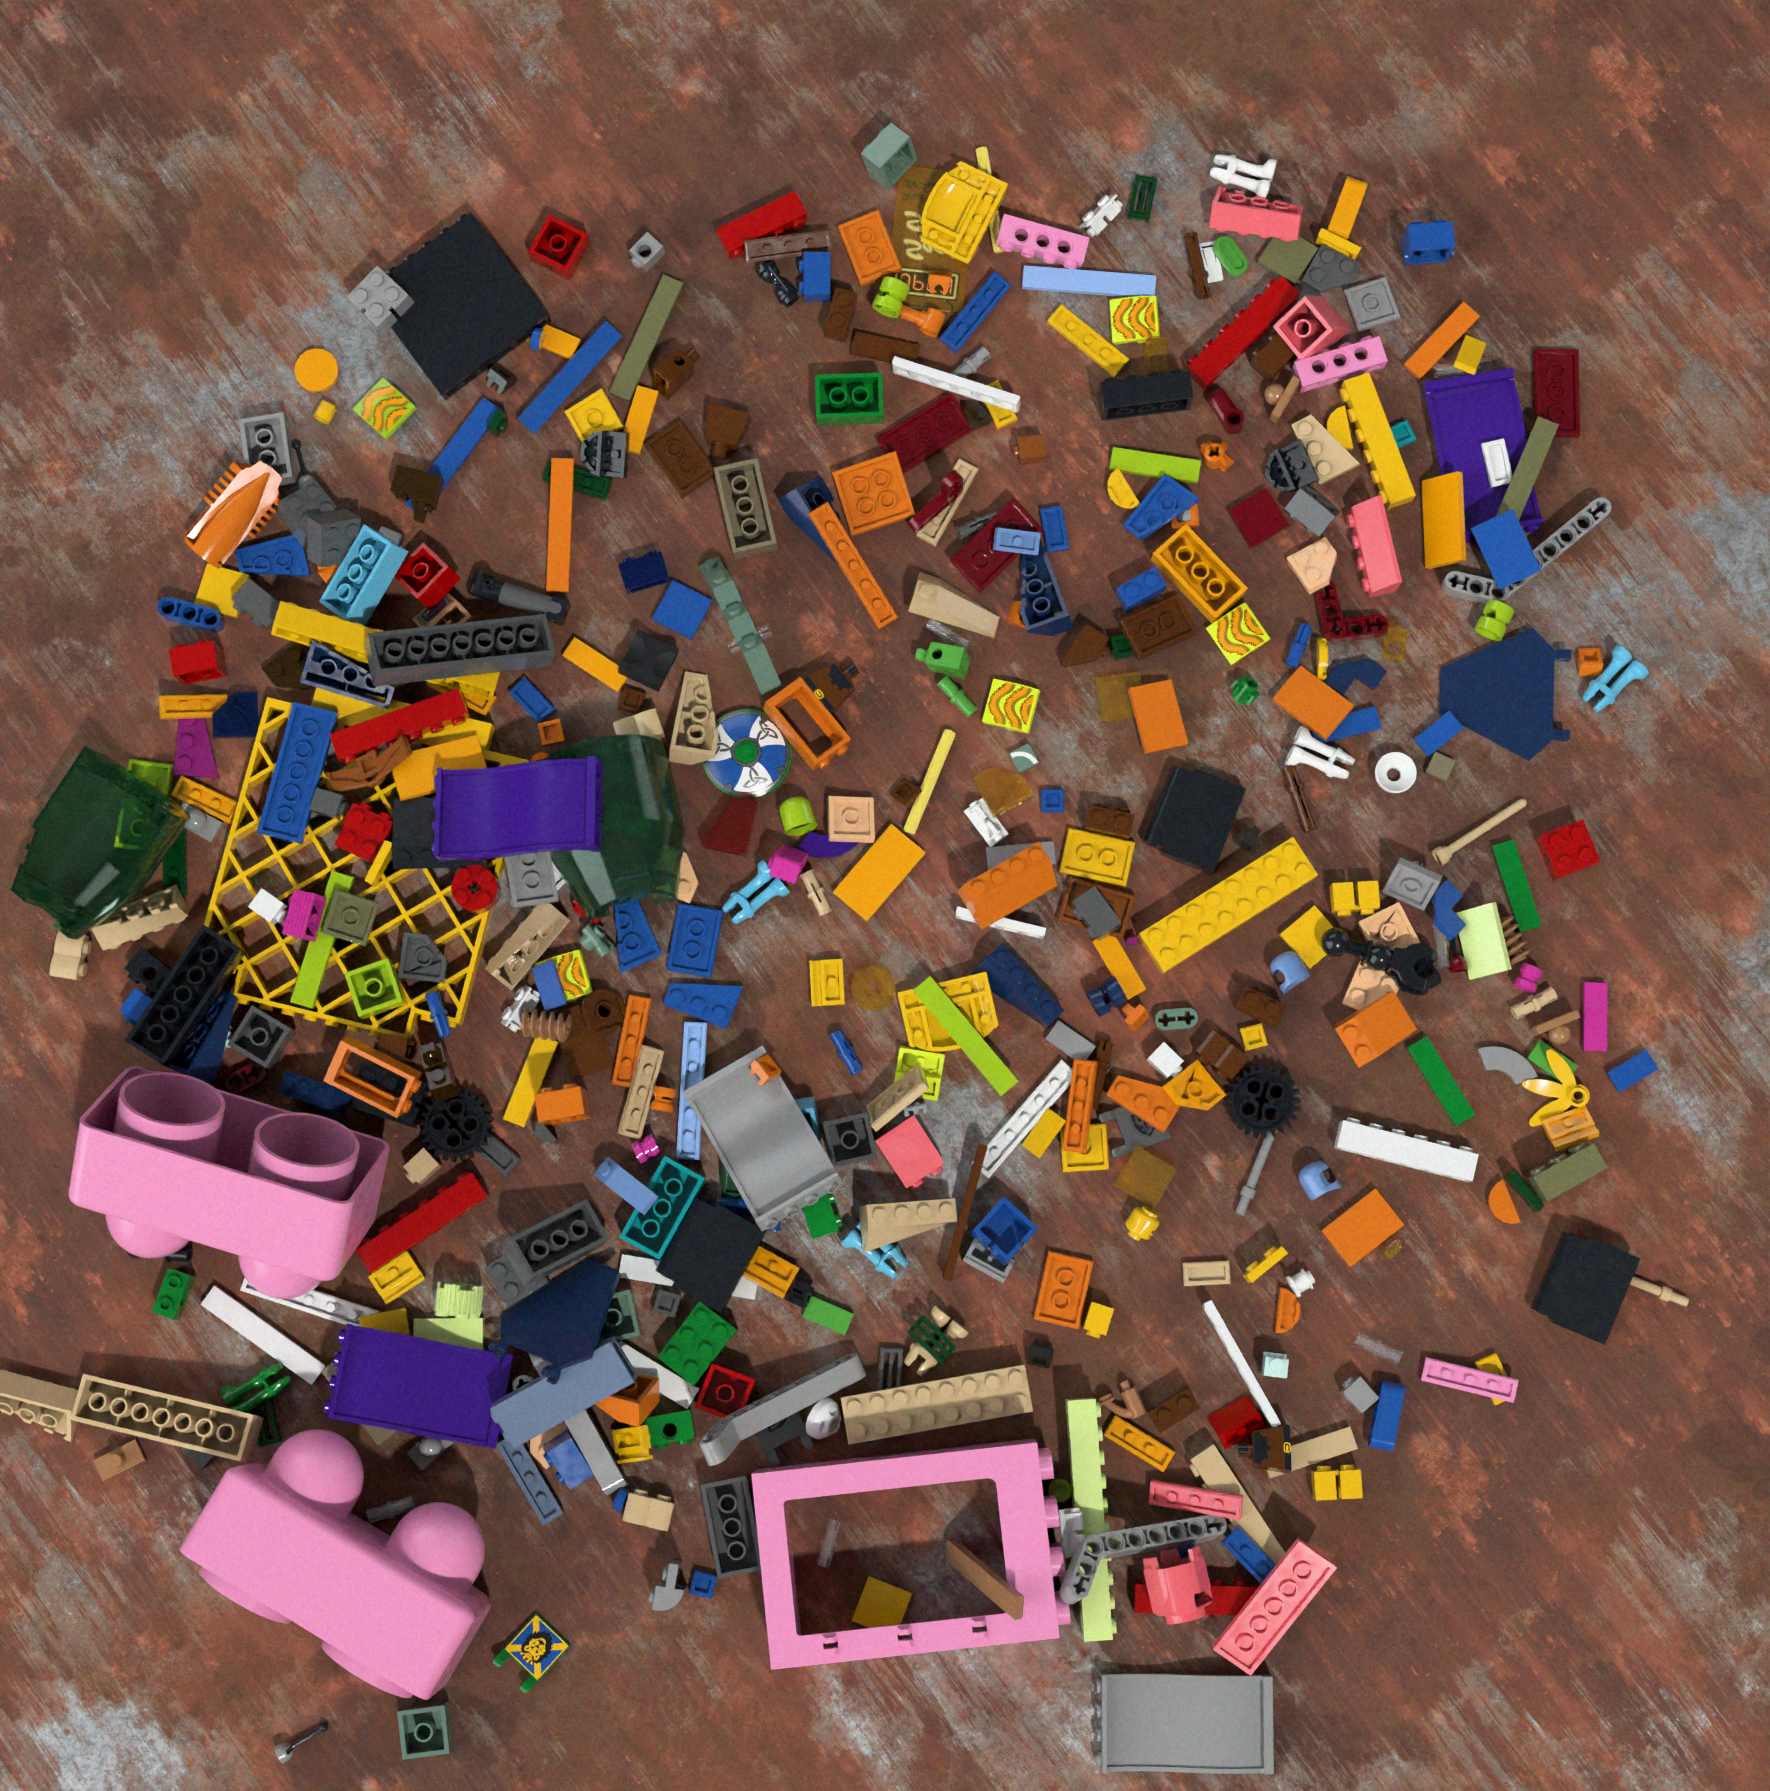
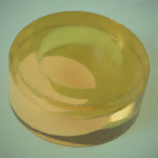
[1381,1238,1403,1260]

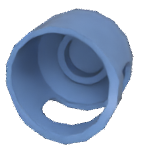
[1270,951,1311,994]
[1298,1161,1342,1201]

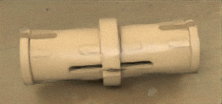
[800,869,832,916]
[1510,986,1558,1020]

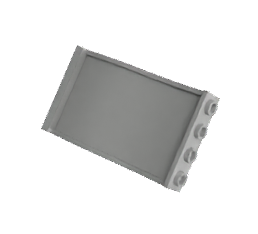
[683,1046,843,1231]
[1096,1672,1274,1774]

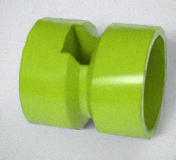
[872,277,910,318]
[1475,599,1515,641]

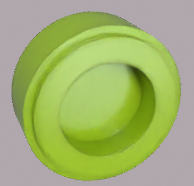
[1048,1479,1072,1503]

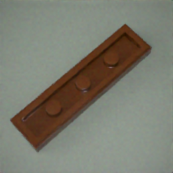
[743,228,833,263]

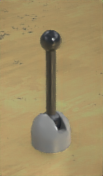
[292,441,315,489]
[273,1722,328,1764]

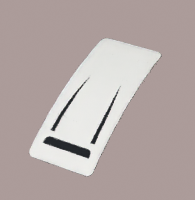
[1199,241,1223,283]

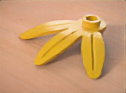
[1522,1049,1590,1127]

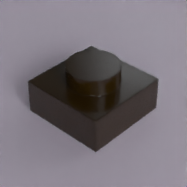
[962,402,993,430]

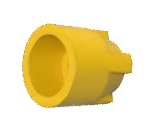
[313,400,337,425]

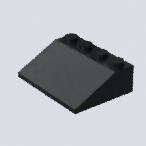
[392,797,489,869]

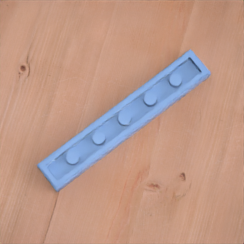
[1022,265,1156,297]
[676,1022,708,1160]

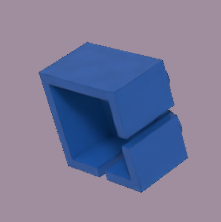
[971,1197,1038,1266]

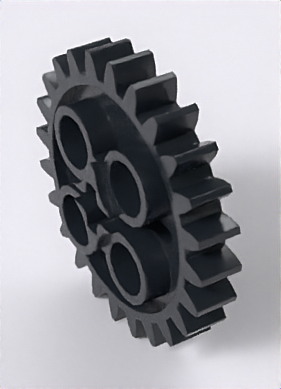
[1226,1064,1301,1140]
[419,1088,494,1163]

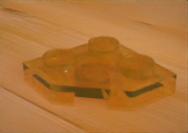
[972,767,1034,818]

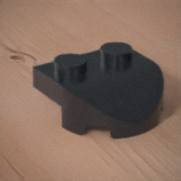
[580,430,630,478]
[1265,439,1320,492]

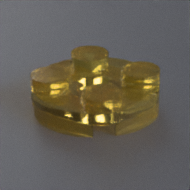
[850,965,896,1012]

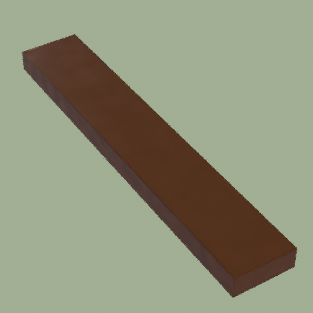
[942,1144,988,1281]

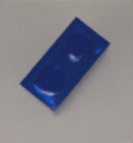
[618,551,670,594]

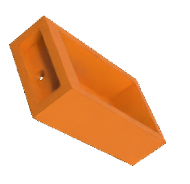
[763,677,851,771]
[323,1036,422,1118]

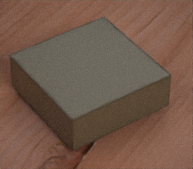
[1425,752,1456,782]

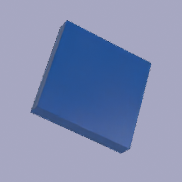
[652,580,713,641]

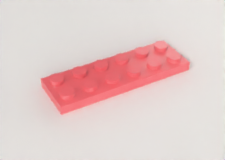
[1212,1538,1337,1676]

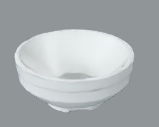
[1375,752,1417,793]
[806,1398,842,1439]

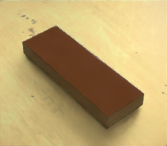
[850,331,920,363]

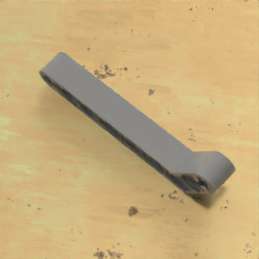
[1441,497,1611,604]
[699,1353,866,1466]
[529,1354,628,1496]
[1060,1515,1227,1604]

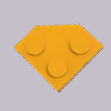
[1163,1059,1226,1110]

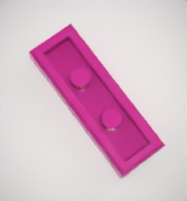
[1582,982,1607,1052]

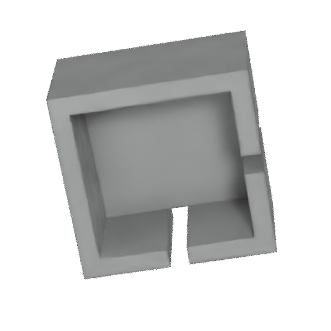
[346,266,415,334]

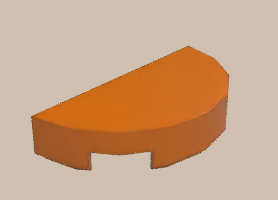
[1487,1179,1521,1224]
[1274,1287,1301,1333]

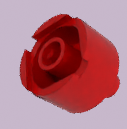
[451,865,501,914]

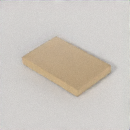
[866,1064,929,1132]

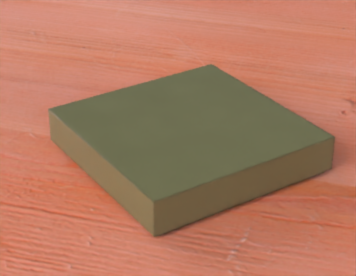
[1257,236,1318,286]
[321,889,380,947]

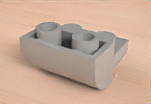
[649,1559,687,1611]

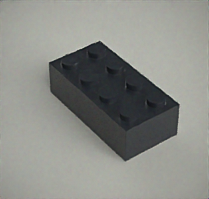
[1098,369,1194,421]

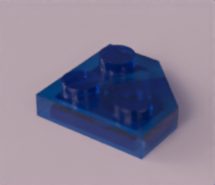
[212,692,259,739]

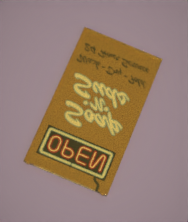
[888,166,968,314]

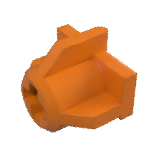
[1199,440,1234,473]

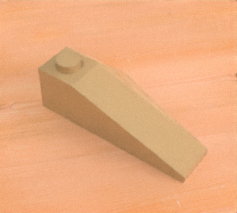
[908,572,1000,638]
[669,671,719,765]

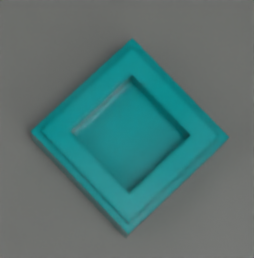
[1390,420,1416,449]

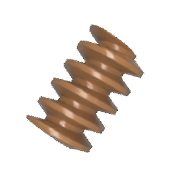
[1500,915,1531,965]
[521,1008,572,1043]

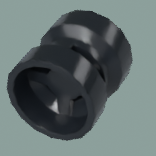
[784,1278,815,1309]

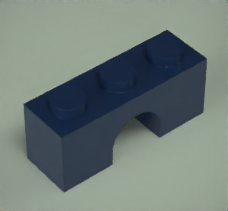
[277,1071,352,1115]

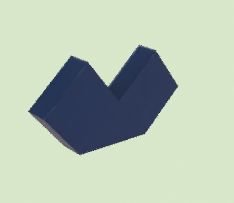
[1325,659,1387,696]

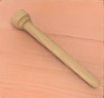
[1431,799,1527,866]

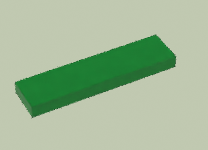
[1491,840,1542,932]
[1406,1036,1476,1127]

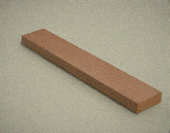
[946,1538,1024,1620]

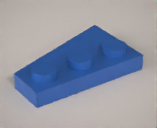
[1123,474,1200,541]
[235,535,312,577]
[614,893,662,974]
[663,983,743,1029]

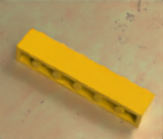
[1339,372,1416,510]

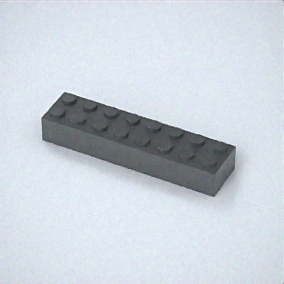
[364,614,556,686]

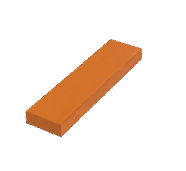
[1403,301,1480,381]
[612,994,652,1088]
[1062,1059,1098,1153]

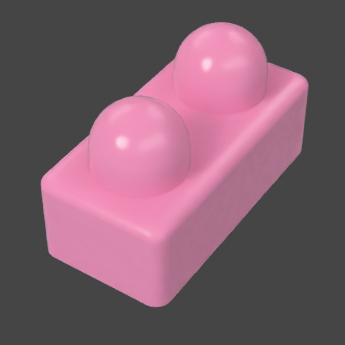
[68,1066,390,1299]
[179,1429,491,1700]

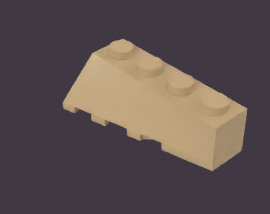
[91,884,188,951]
[484,903,570,991]
[859,1198,957,1253]
[0,1369,78,1442]

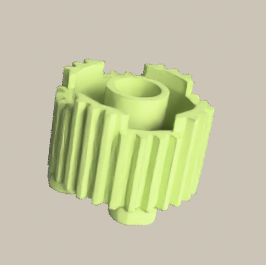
[434,1282,483,1319]

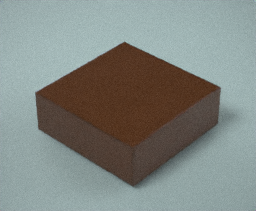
[618,687,646,714]
[890,777,922,808]

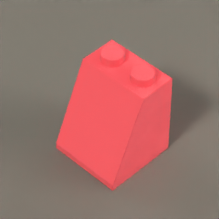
[1273,296,1351,361]
[875,1115,945,1190]

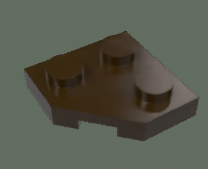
[261,642,313,690]

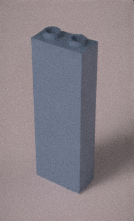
[490,1336,638,1448]

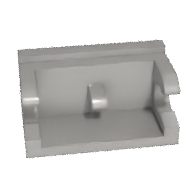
[962,1239,1015,1283]

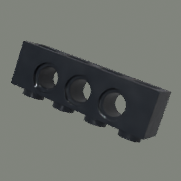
[124,947,206,1025]

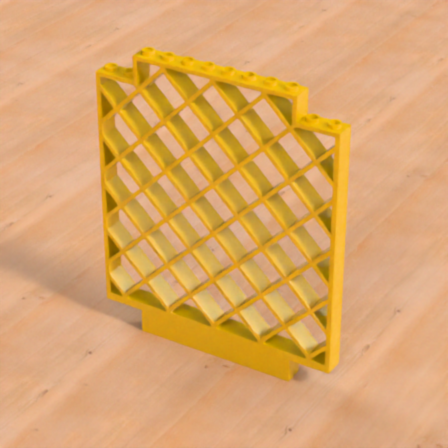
[204,688,530,1040]

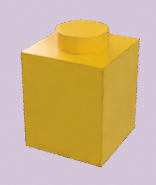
[1083,1302,1114,1339]

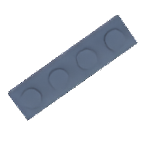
[496,1439,564,1525]

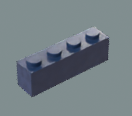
[300,639,395,709]
[969,943,1065,1028]

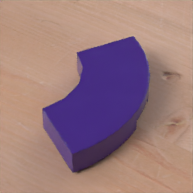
[797,831,859,859]

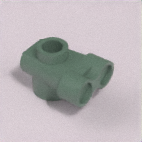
[579,923,617,958]

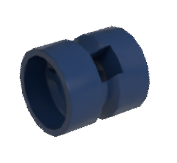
[1085,976,1128,1017]

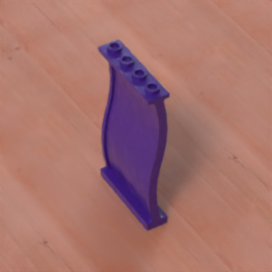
[1421,368,1544,543]
[432,756,603,862]
[323,1323,513,1449]

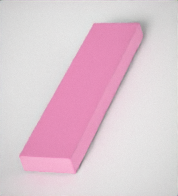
[1421,1357,1519,1403]

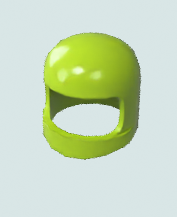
[779,796,818,836]

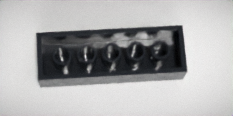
[124,925,246,1068]

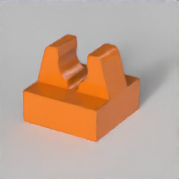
[928,270,952,295]
[538,719,565,747]
[1121,1003,1150,1033]
[750,1055,782,1085]

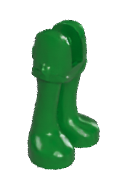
[220,1362,292,1414]

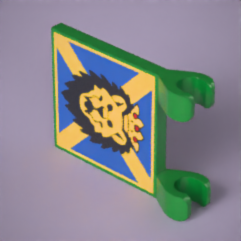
[493,1613,570,1693]

